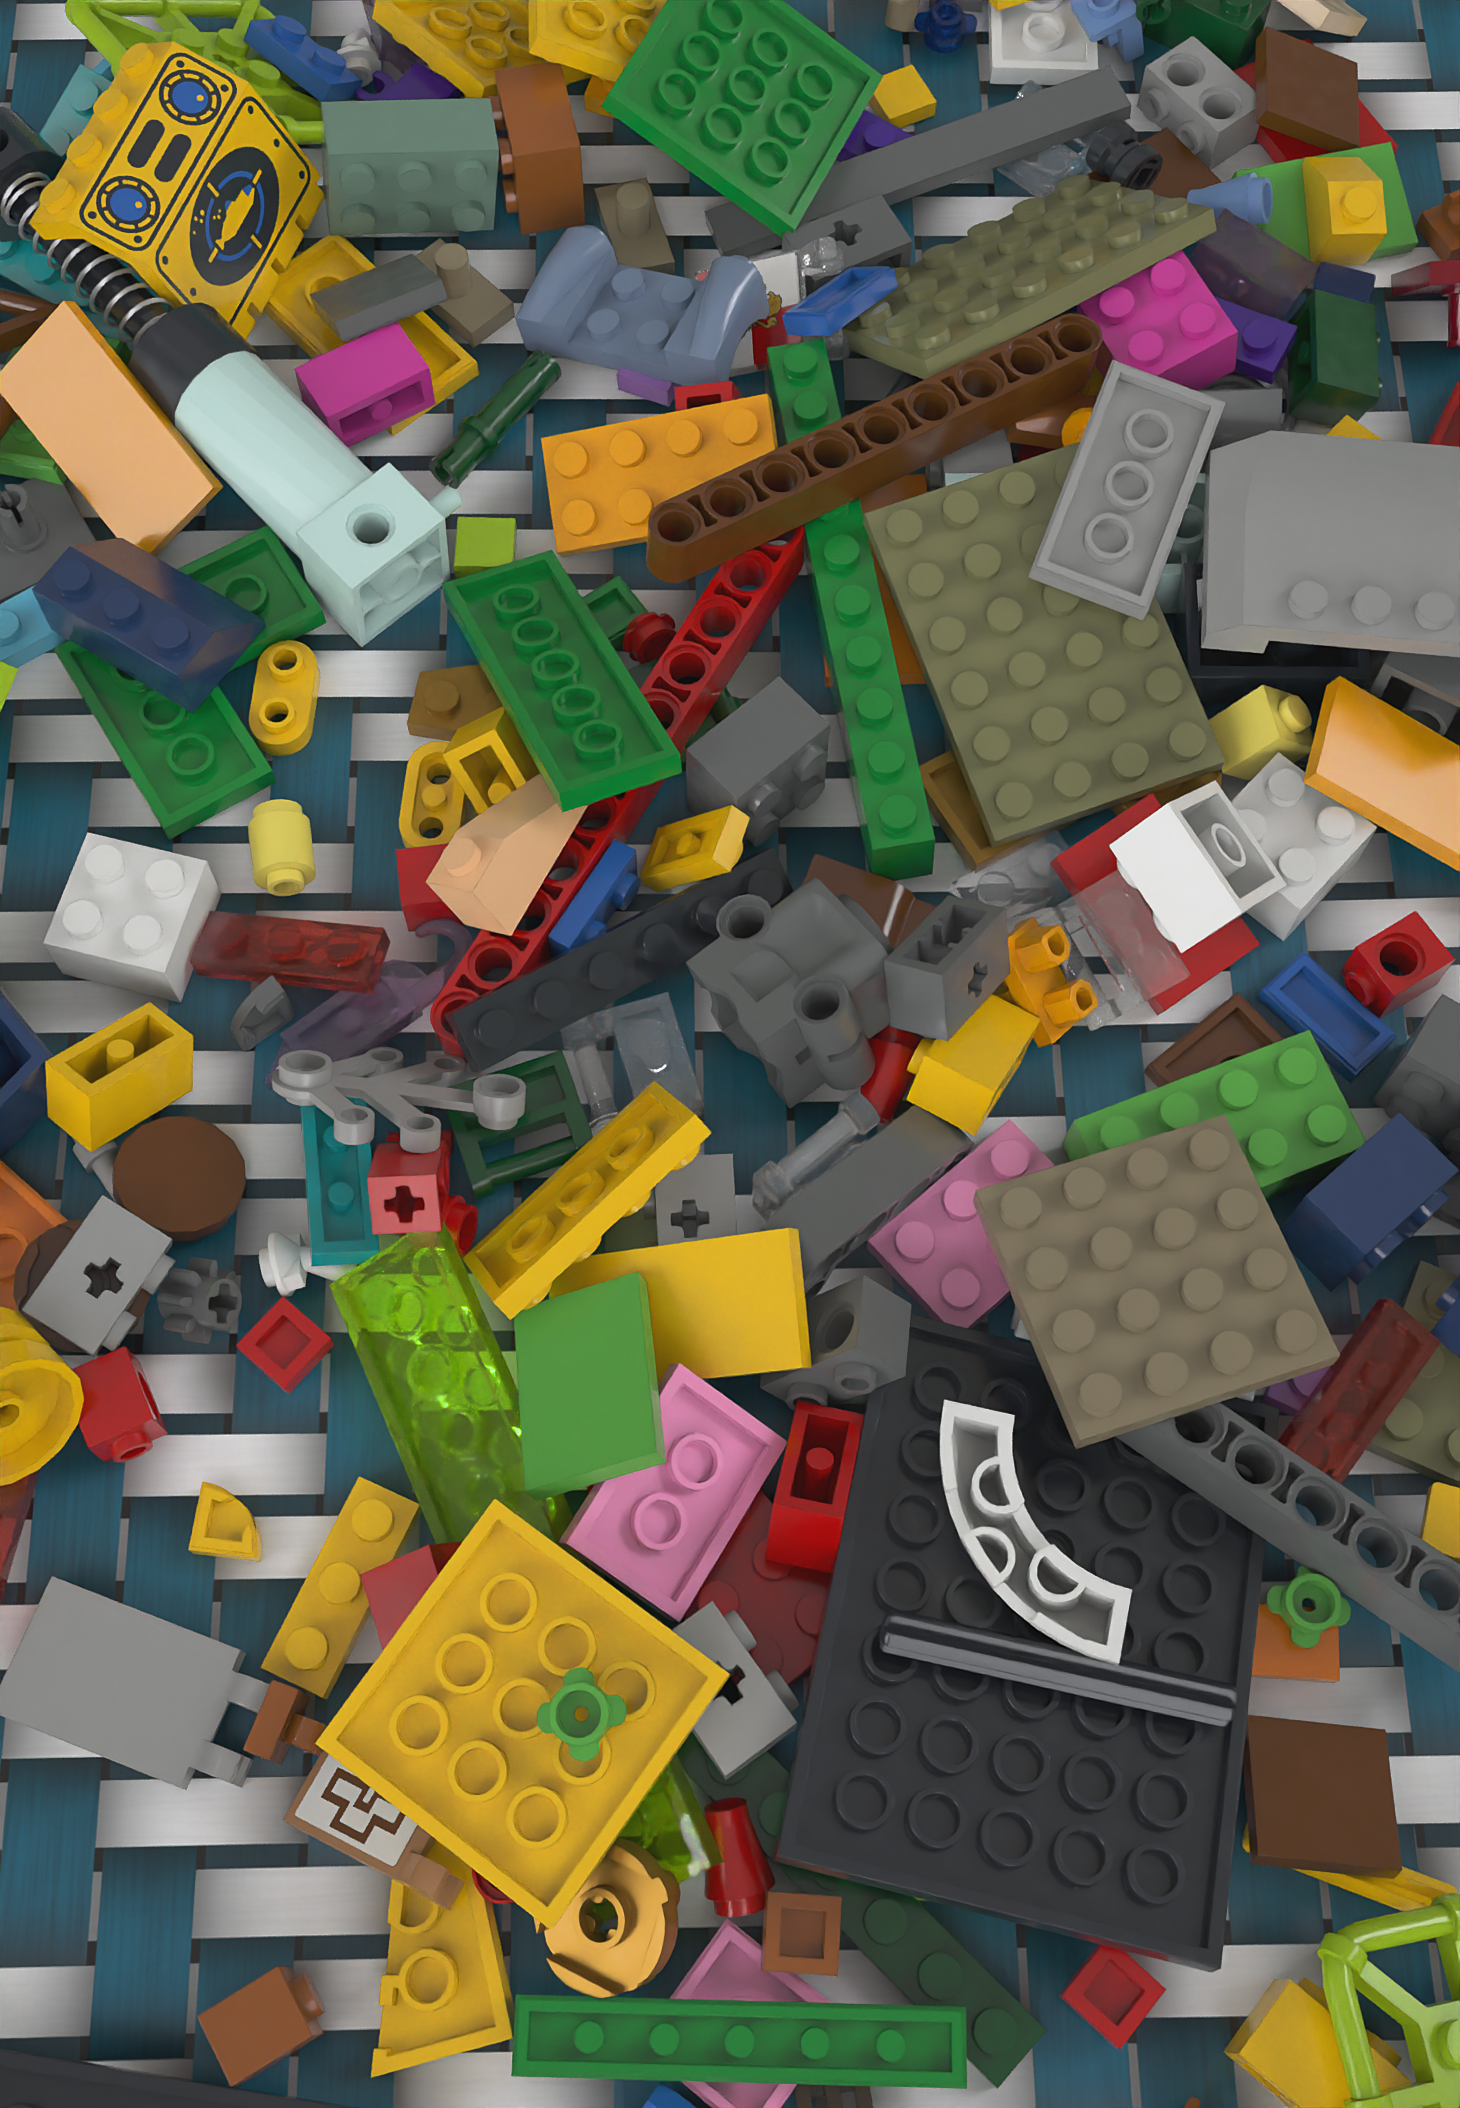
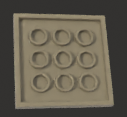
[972,1114,1340,1449]

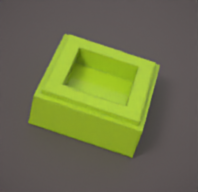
[454,517,517,577]

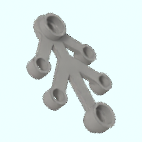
[272,1047,526,1153]

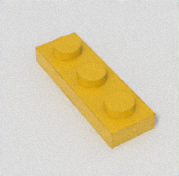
[260,1476,423,1700]

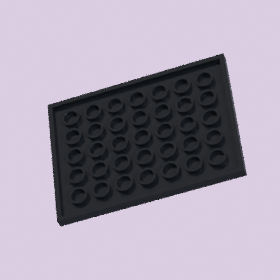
[773,1314,1280,1973]

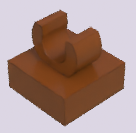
[1415,189,1460,261]
[243,1679,327,1766]
[761,1891,842,1976]

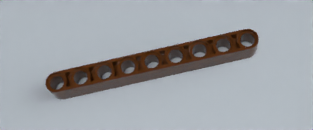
[646,313,1102,583]

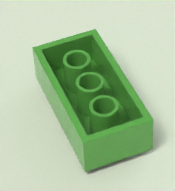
[1062,1030,1367,1199]

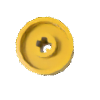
[0,1306,84,1486]

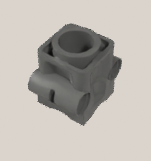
[686,876,895,1109]

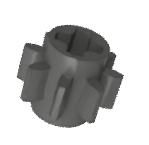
[157,1257,242,1344]

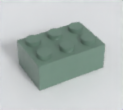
[321,98,499,236]

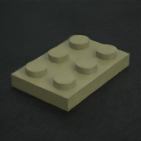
[1351,1260,1460,1488]

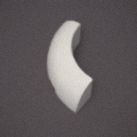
[940,1400,1132,1665]

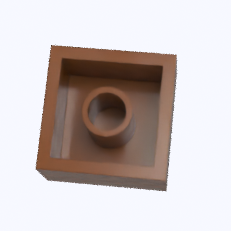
[487,62,585,235]

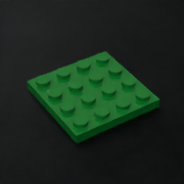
[601,0,883,238]

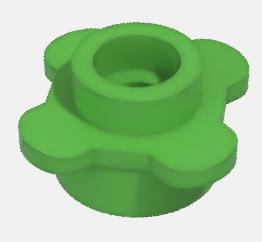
[1265,1565,1351,1648]
[537,1668,627,1761]

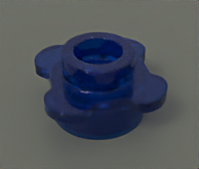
[914,0,977,53]

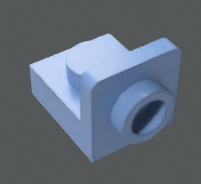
[1070,0,1145,64]

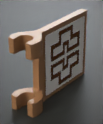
[283,1750,464,1911]

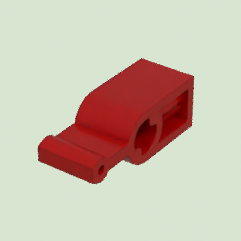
[367,1130,454,1234]

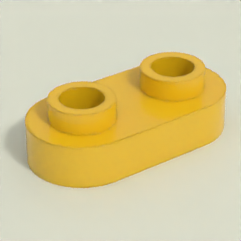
[248,640,321,756]
[399,741,468,848]

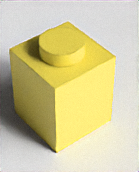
[1208,685,1313,781]

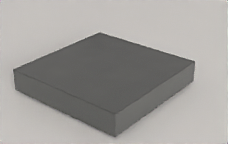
[309,254,448,342]

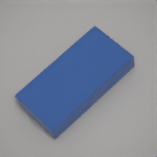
[782,266,898,336]
[1257,951,1397,1083]

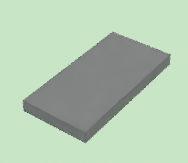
[1028,359,1226,621]

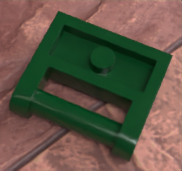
[446,1050,593,1201]

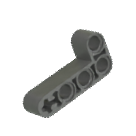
[759,1105,974,1301]

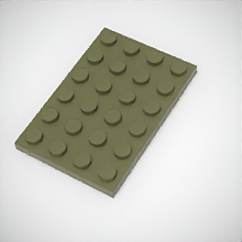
[818,174,1217,380]
[863,442,1226,848]

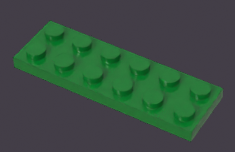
[442,550,682,813]

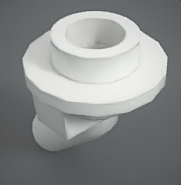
[336,28,381,87]
[259,1231,357,1297]

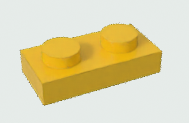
[639,805,750,892]

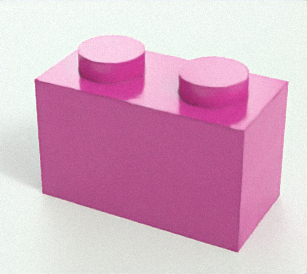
[294,321,436,447]

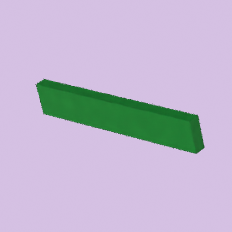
[511,1994,967,2089]

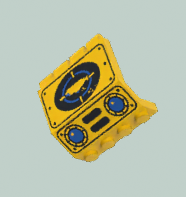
[29,41,325,341]

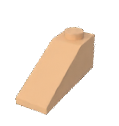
[426,773,588,936]

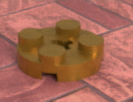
[533,1837,681,1998]

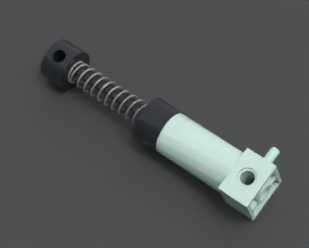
[0,107,462,647]

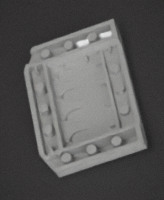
[1201,430,1460,657]

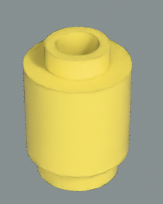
[248,799,316,896]

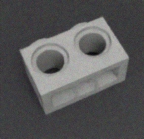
[1137,36,1259,170]

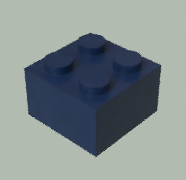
[1280,1112,1459,1292]

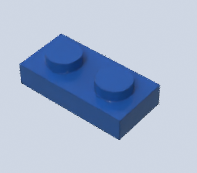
[243,15,363,102]
[548,839,641,958]

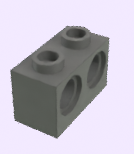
[760,1275,912,1411]

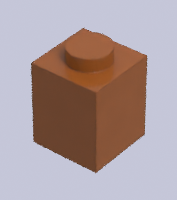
[197,1966,325,2087]

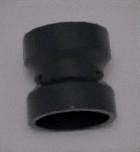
[1085,119,1163,190]

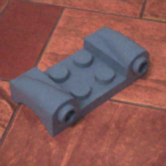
[515,225,770,386]

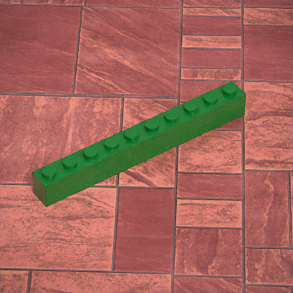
[767,339,935,881]

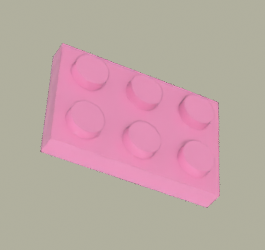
[866,1119,1055,1329]
[558,1363,787,1622]

